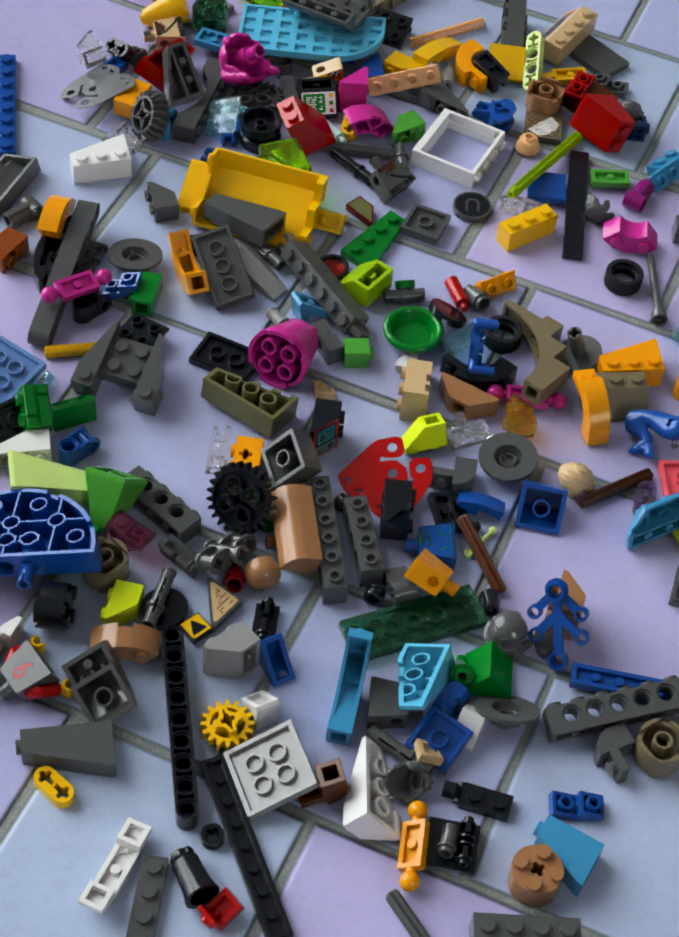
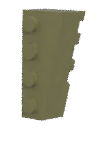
[201,367,299,438]

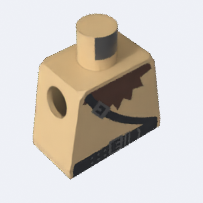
[143,16,186,50]

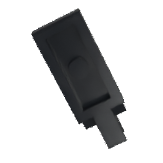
[441,780,514,822]

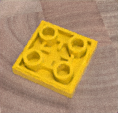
[489,43,526,83]

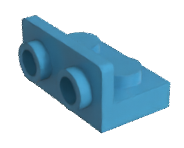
[194,27,230,53]

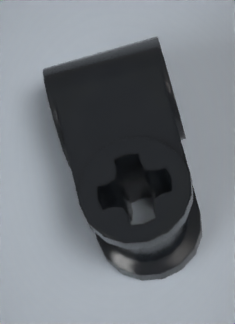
[73,290,112,324]

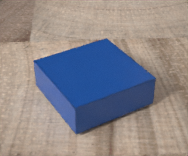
[102,56,128,73]

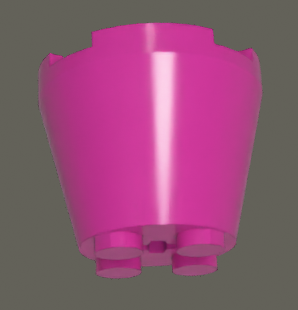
[248,318,319,389]

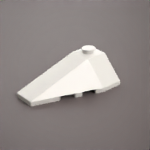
[343,735,401,841]

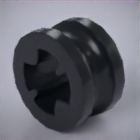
[363,584,386,606]
[201,823,224,850]

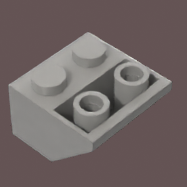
[203,620,261,679]

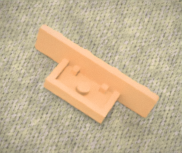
[368,64,441,96]

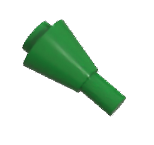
[450,655,474,686]

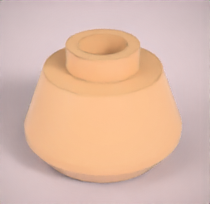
[515,132,540,157]

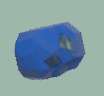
[433,680,471,716]

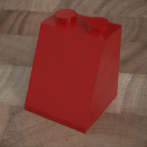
[569,93,636,153]
[276,96,336,158]

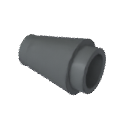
[464,285,491,311]

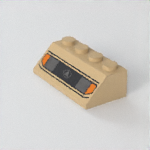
[534,6,598,66]

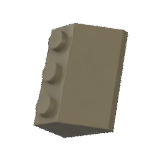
[578,372,648,421]

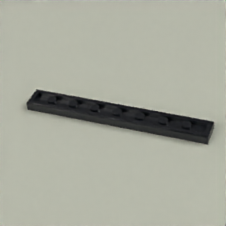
[562,150,589,261]
[200,755,294,937]

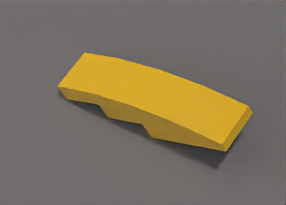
[412,37,463,66]

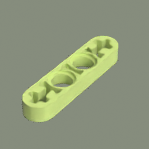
[523,31,545,92]

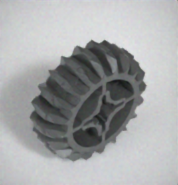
[130,90,171,142]

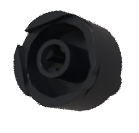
[33,580,78,631]

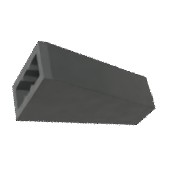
[203,193,286,247]
[15,720,117,778]

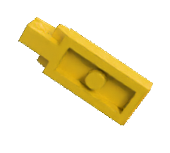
[542,67,587,86]

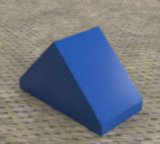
[259,633,295,687]

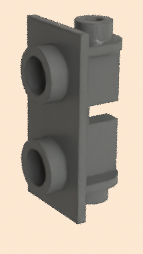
[157,534,199,579]

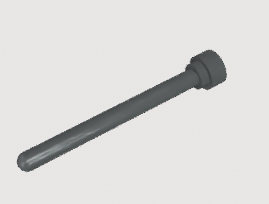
[646,253,668,326]

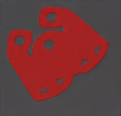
[338,437,432,518]

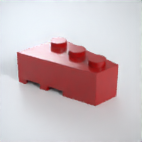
[133,38,195,93]

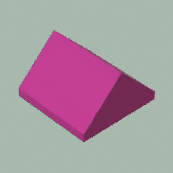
[337,66,368,113]

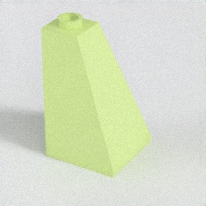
[7,450,89,507]

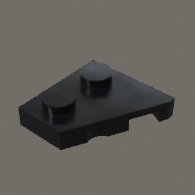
[427,492,481,533]

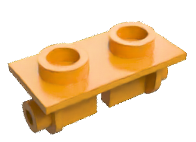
[474,270,516,298]

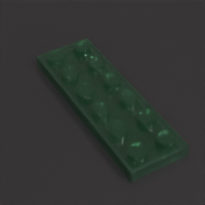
[339,584,488,660]

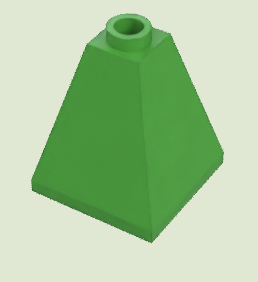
[85,466,148,533]

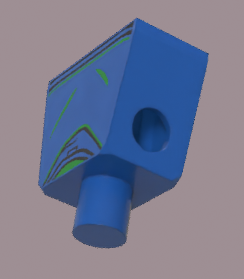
[404,523,457,571]

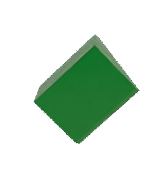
[50,394,97,432]
[465,641,513,699]

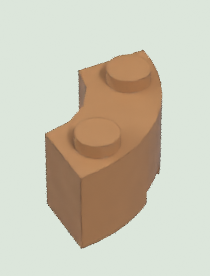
[90,622,160,664]

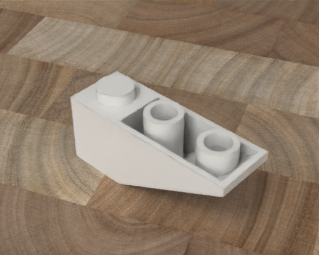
[0,429,52,468]

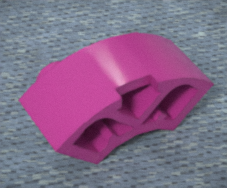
[342,104,394,139]
[602,215,658,254]

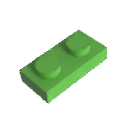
[589,169,630,189]

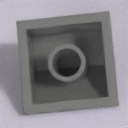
[260,428,323,487]

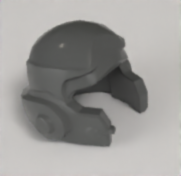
[484,610,533,658]

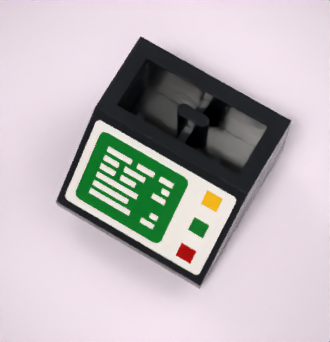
[296,77,338,119]

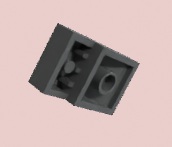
[61,640,138,722]

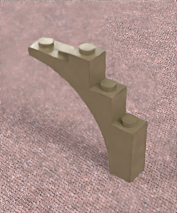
[502,299,570,406]

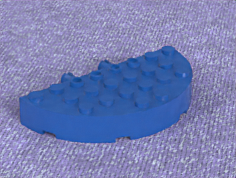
[0,489,103,590]

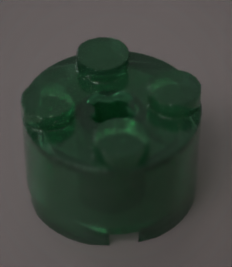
[192,0,228,33]

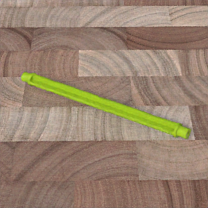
[506,131,584,199]

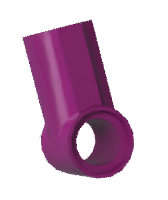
[622,178,655,213]

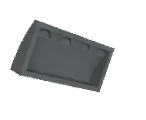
[0,153,41,218]

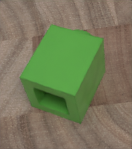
[343,338,374,368]

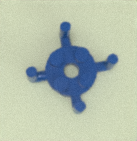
[468,318,499,376]

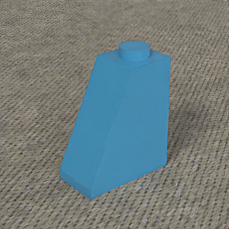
[533,815,605,897]

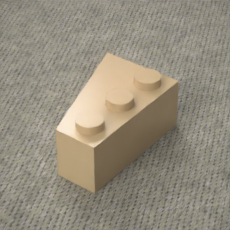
[396,358,433,422]

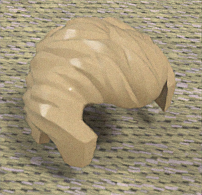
[558,462,595,497]

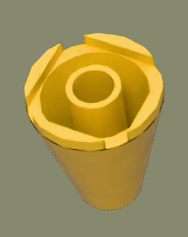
[139,0,191,28]

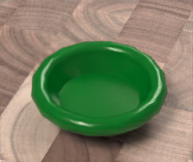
[383,306,445,353]

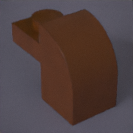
[298,758,349,809]

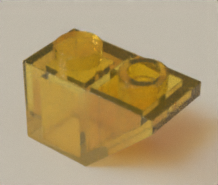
[502,394,537,438]

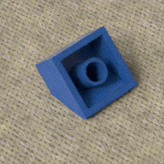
[514,479,568,535]

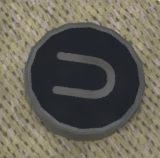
[453,192,492,223]

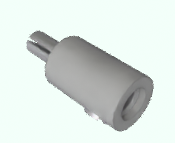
[440,62,455,90]

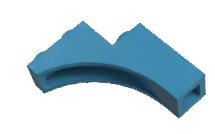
[326,627,374,746]

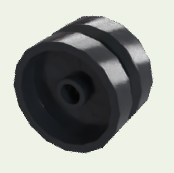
[240,106,282,154]

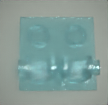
[205,96,247,136]

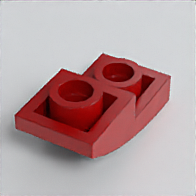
[564,70,595,100]

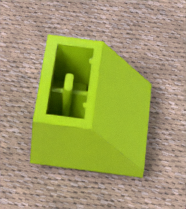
[340,259,394,308]

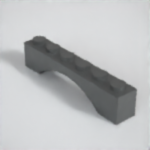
[172,57,226,144]

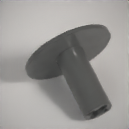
[562,327,602,372]

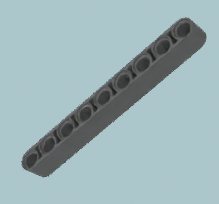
[27,200,100,347]

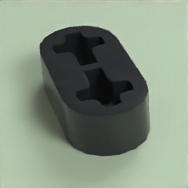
[105,37,134,61]

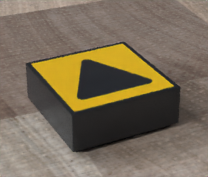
[179,612,213,645]

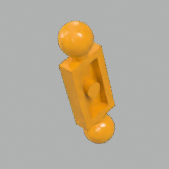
[397,800,430,892]

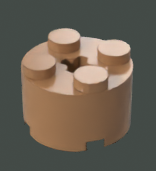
[525,77,565,115]
[507,844,564,907]

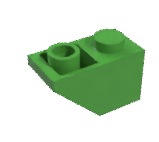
[391,110,426,149]

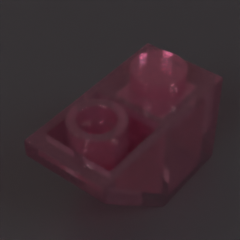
[105,510,156,552]

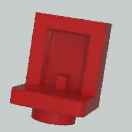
[197,887,245,931]

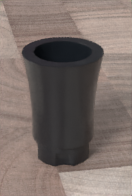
[170,846,220,909]

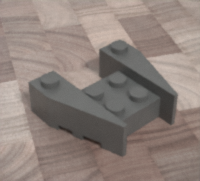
[70,321,165,416]

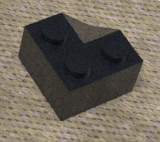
[379,479,416,541]

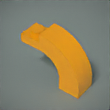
[454,39,488,94]
[37,195,76,239]
[167,229,210,295]
[572,368,610,446]

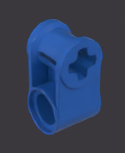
[59,427,101,467]

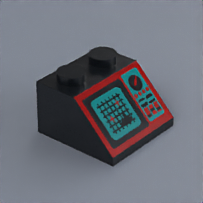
[310,398,345,457]

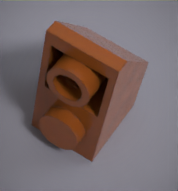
[0,226,29,274]

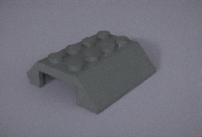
[282,0,376,33]

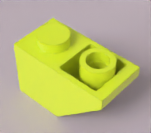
[401,412,447,454]
[100,579,145,626]

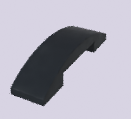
[33,236,61,294]

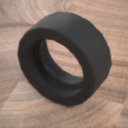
[604,259,644,296]
[482,315,523,354]

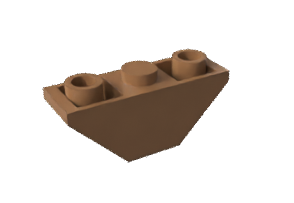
[439,372,499,420]

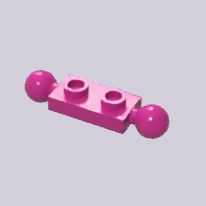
[41,269,112,304]
[487,384,567,410]

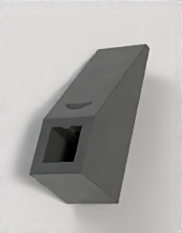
[418,83,469,117]

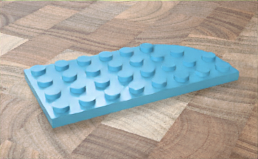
[239,3,386,62]

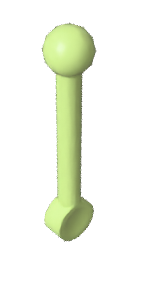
[463,526,497,558]

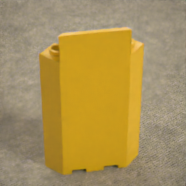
[178,147,329,248]

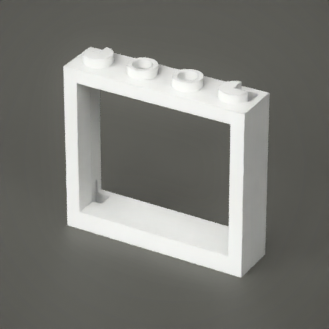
[410,108,506,189]

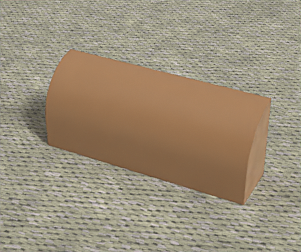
[271,484,323,573]

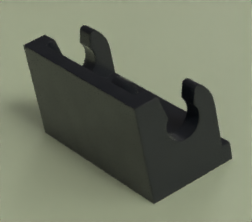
[472,50,510,94]

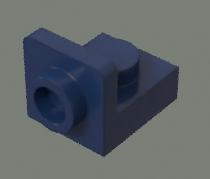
[626,116,650,142]

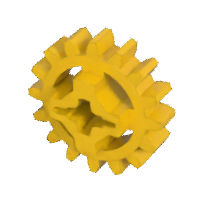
[200,699,255,751]

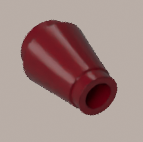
[223,562,246,593]

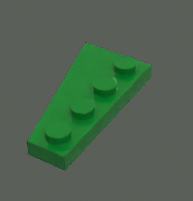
[340,210,405,266]

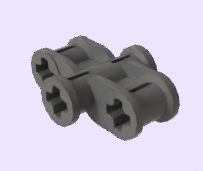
[194,531,257,575]

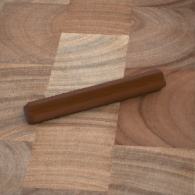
[577,468,654,509]
[457,514,506,594]

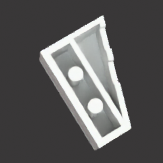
[70,134,132,184]

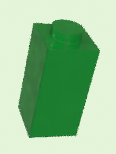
[128,271,163,318]

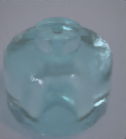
[32,370,55,389]

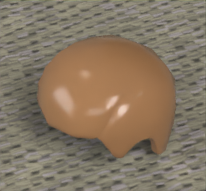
[243,556,281,591]

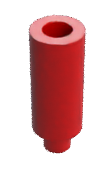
[444,276,469,312]

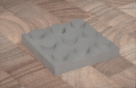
[223,719,320,821]

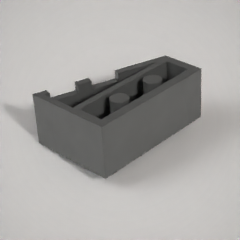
[162,41,205,108]

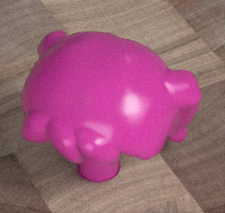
[219,32,280,85]

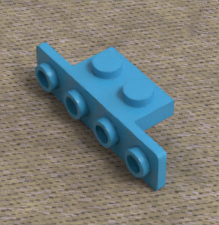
[646,150,679,193]

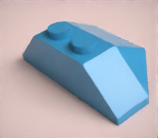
[626,492,679,550]

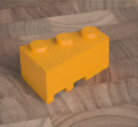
[595,338,665,386]

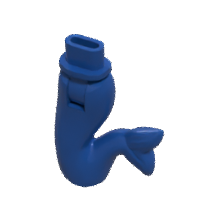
[625,409,679,459]

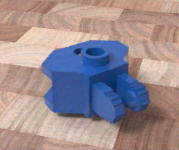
[472,98,517,134]

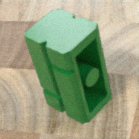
[15,384,54,432]

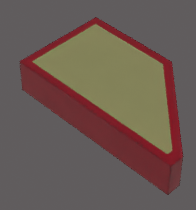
[346,196,373,227]

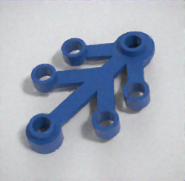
[527,578,590,671]

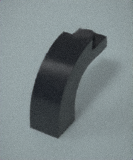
[440,353,518,392]

